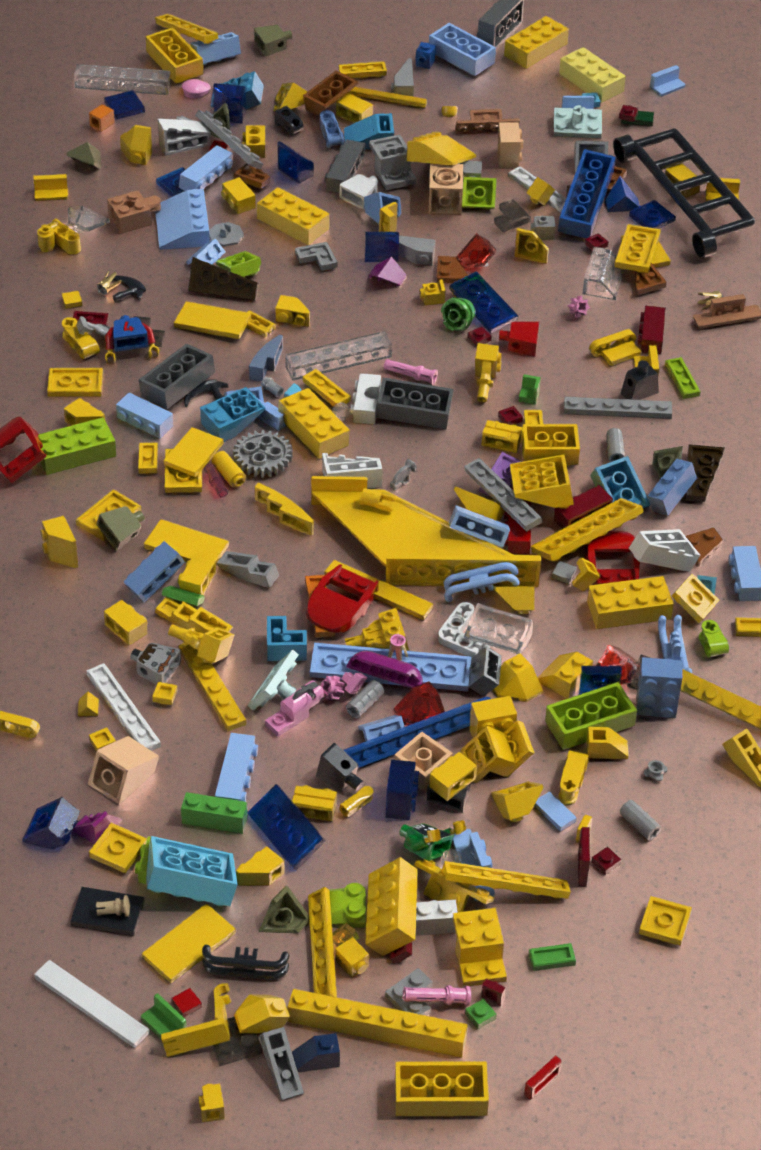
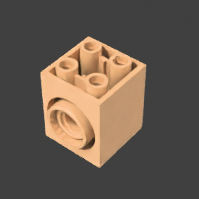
[428,163,463,215]

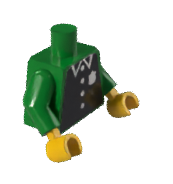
[399,820,466,861]

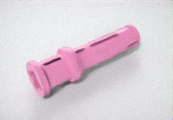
[384,359,438,385]
[402,985,471,1006]

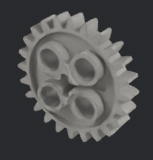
[233,430,293,477]

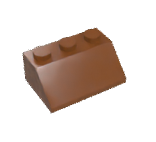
[303,70,359,116]

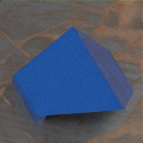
[605,176,641,212]

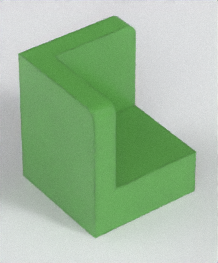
[518,374,541,405]

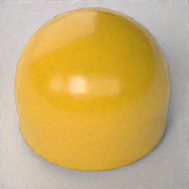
[441,106,457,117]

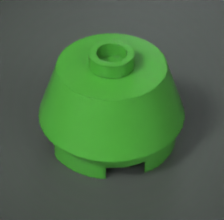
[441,297,475,331]

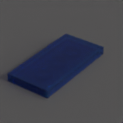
[449,271,518,333]
[248,784,326,870]

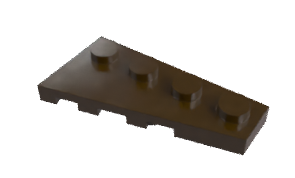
[188,257,258,300]
[687,444,725,502]

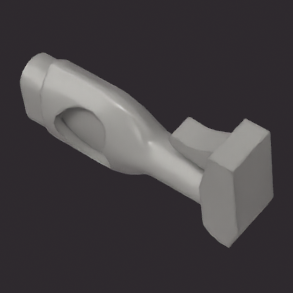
[76,316,111,337]

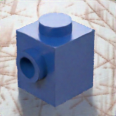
[415,42,436,69]

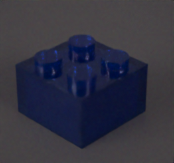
[385,759,419,820]

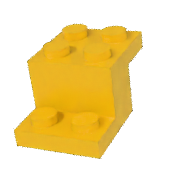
[460,720,534,783]
[453,908,507,987]

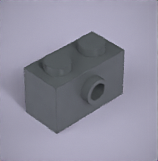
[468,646,502,696]

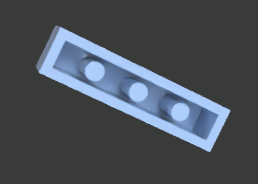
[179,146,233,191]
[215,733,258,802]

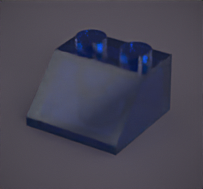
[213,83,246,124]
[278,141,314,184]
[22,797,80,849]

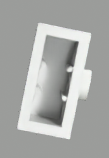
[416,900,457,936]

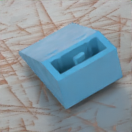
[210,71,264,109]
[344,113,394,150]
[200,387,266,442]

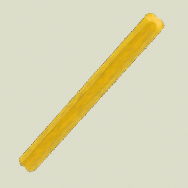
[348,87,427,108]

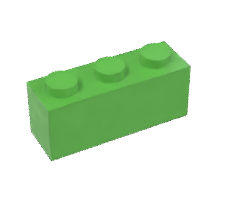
[181,792,248,834]

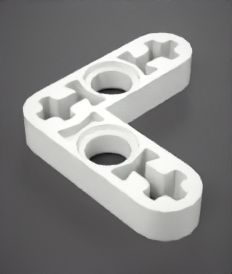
[438,602,491,658]

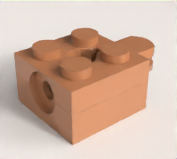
[107,191,161,234]

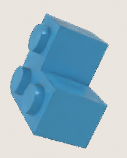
[267,616,307,661]

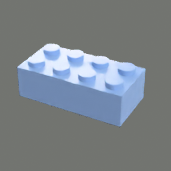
[429,23,496,76]

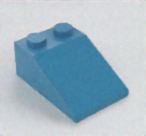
[590,456,651,509]

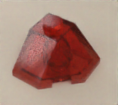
[455,233,497,269]
[589,645,640,687]
[394,681,445,726]

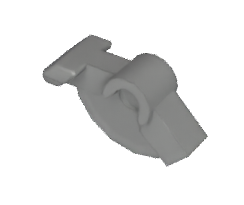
[390,459,417,490]

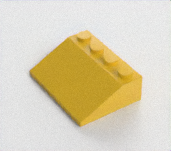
[407,132,476,165]
[510,454,574,508]

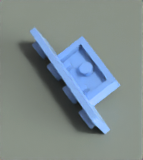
[452,829,495,901]

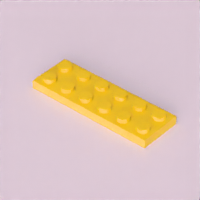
[531,498,644,561]

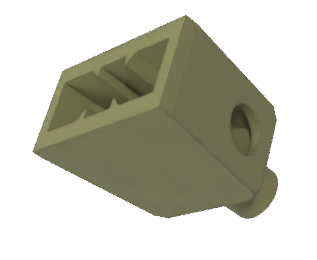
[254,25,293,57]
[96,506,145,551]

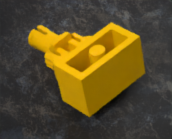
[475,343,502,403]
[345,608,409,651]
[168,624,235,664]

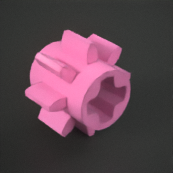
[567,296,590,318]
[321,675,345,700]

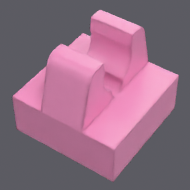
[341,672,368,694]

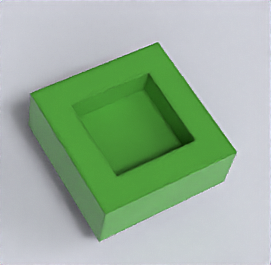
[465,998,497,1029]

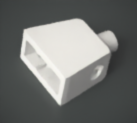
[339,174,378,210]

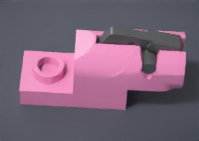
[265,680,324,737]

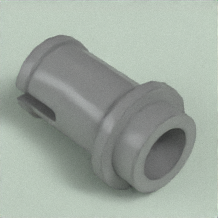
[261,377,284,398]

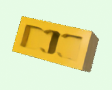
[242,125,265,158]

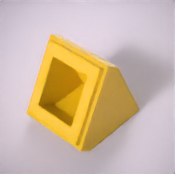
[78,692,99,716]

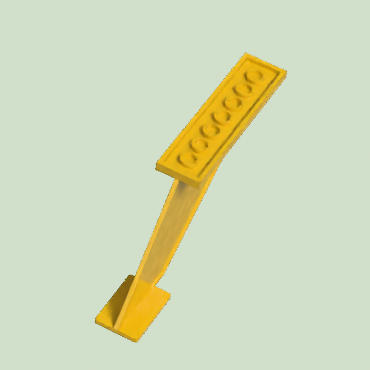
[311,476,541,587]

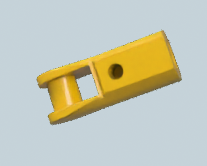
[339,786,374,818]

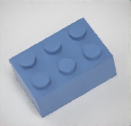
[636,657,682,718]

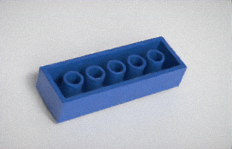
[558,149,616,238]

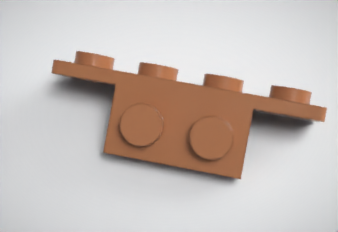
[455,109,520,132]
[693,294,761,328]

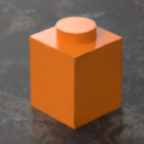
[89,104,115,132]

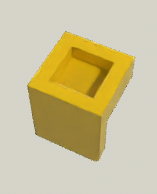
[572,557,600,591]

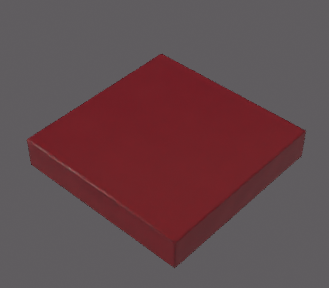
[578,827,590,887]

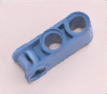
[320,110,344,148]

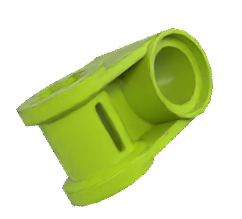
[698,620,729,657]

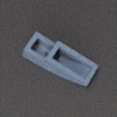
[249,335,283,381]

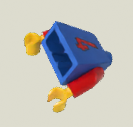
[105,315,160,364]

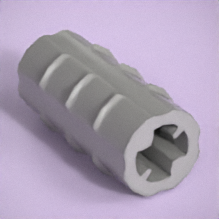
[606,428,625,462]
[346,680,384,718]
[620,800,661,841]

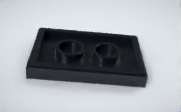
[71,887,145,936]

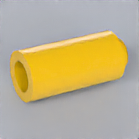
[211,451,246,488]

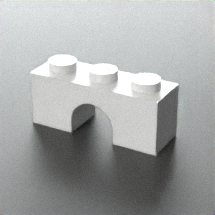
[350,373,381,425]

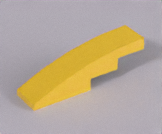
[254,482,314,536]
[155,597,233,633]

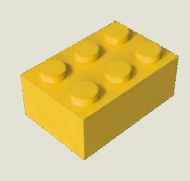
[521,424,580,465]

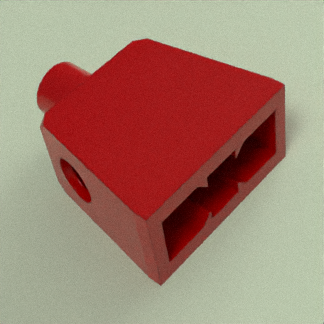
[499,321,539,357]

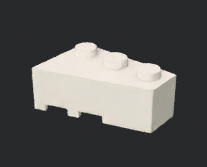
[158,119,211,156]
[322,453,382,489]
[629,529,700,572]

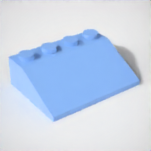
[155,189,210,250]

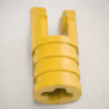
[360,488,397,512]

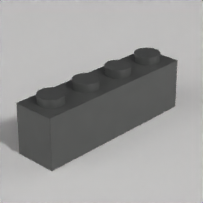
[324,139,365,193]

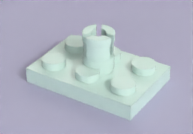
[554,105,602,138]
[247,650,299,711]

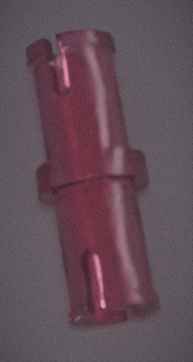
[204,464,229,498]

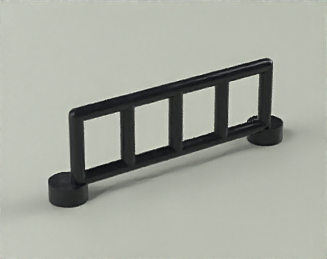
[613,128,756,259]

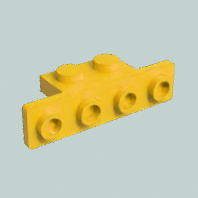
[414,859,494,912]

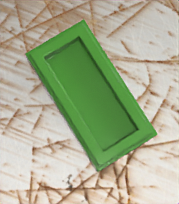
[162,586,205,606]
[528,943,576,971]

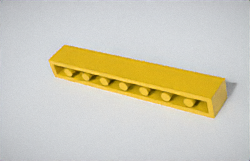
[287,989,468,1058]

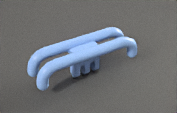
[443,562,520,602]
[658,615,692,673]

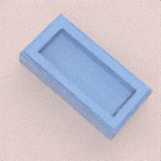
[534,791,577,832]

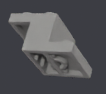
[369,135,417,190]

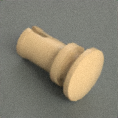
[96,895,130,917]

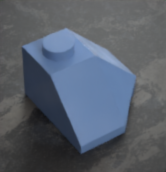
[364,192,402,224]

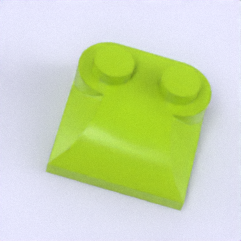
[462,177,497,209]
[216,251,261,277]
[329,883,366,928]

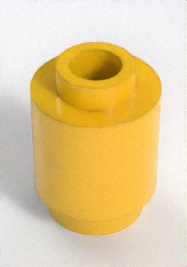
[37,226,55,252]

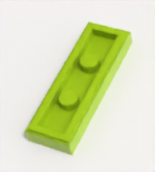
[665,357,701,399]

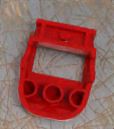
[0,416,47,484]
[584,531,640,585]
[306,564,379,633]

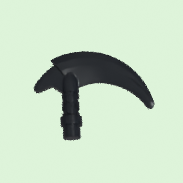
[106,275,146,302]
[185,379,229,407]

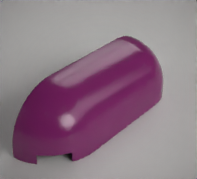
[346,651,423,691]

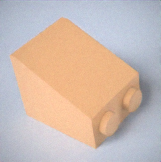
[88,736,159,805]

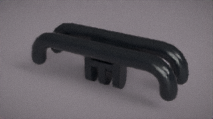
[202,944,290,980]

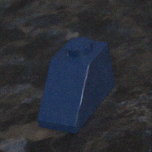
[292,1033,340,1073]

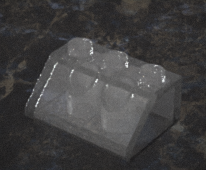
[583,247,625,300]
[464,603,533,654]

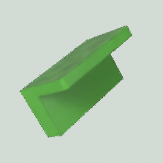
[141,993,187,1039]

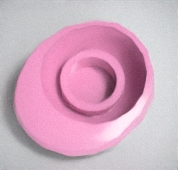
[182,79,210,99]

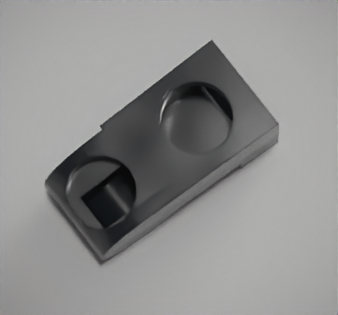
[274,105,304,135]

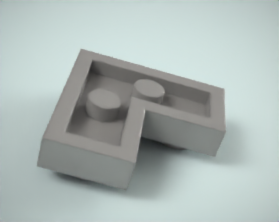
[295,242,338,271]
[385,968,433,1016]

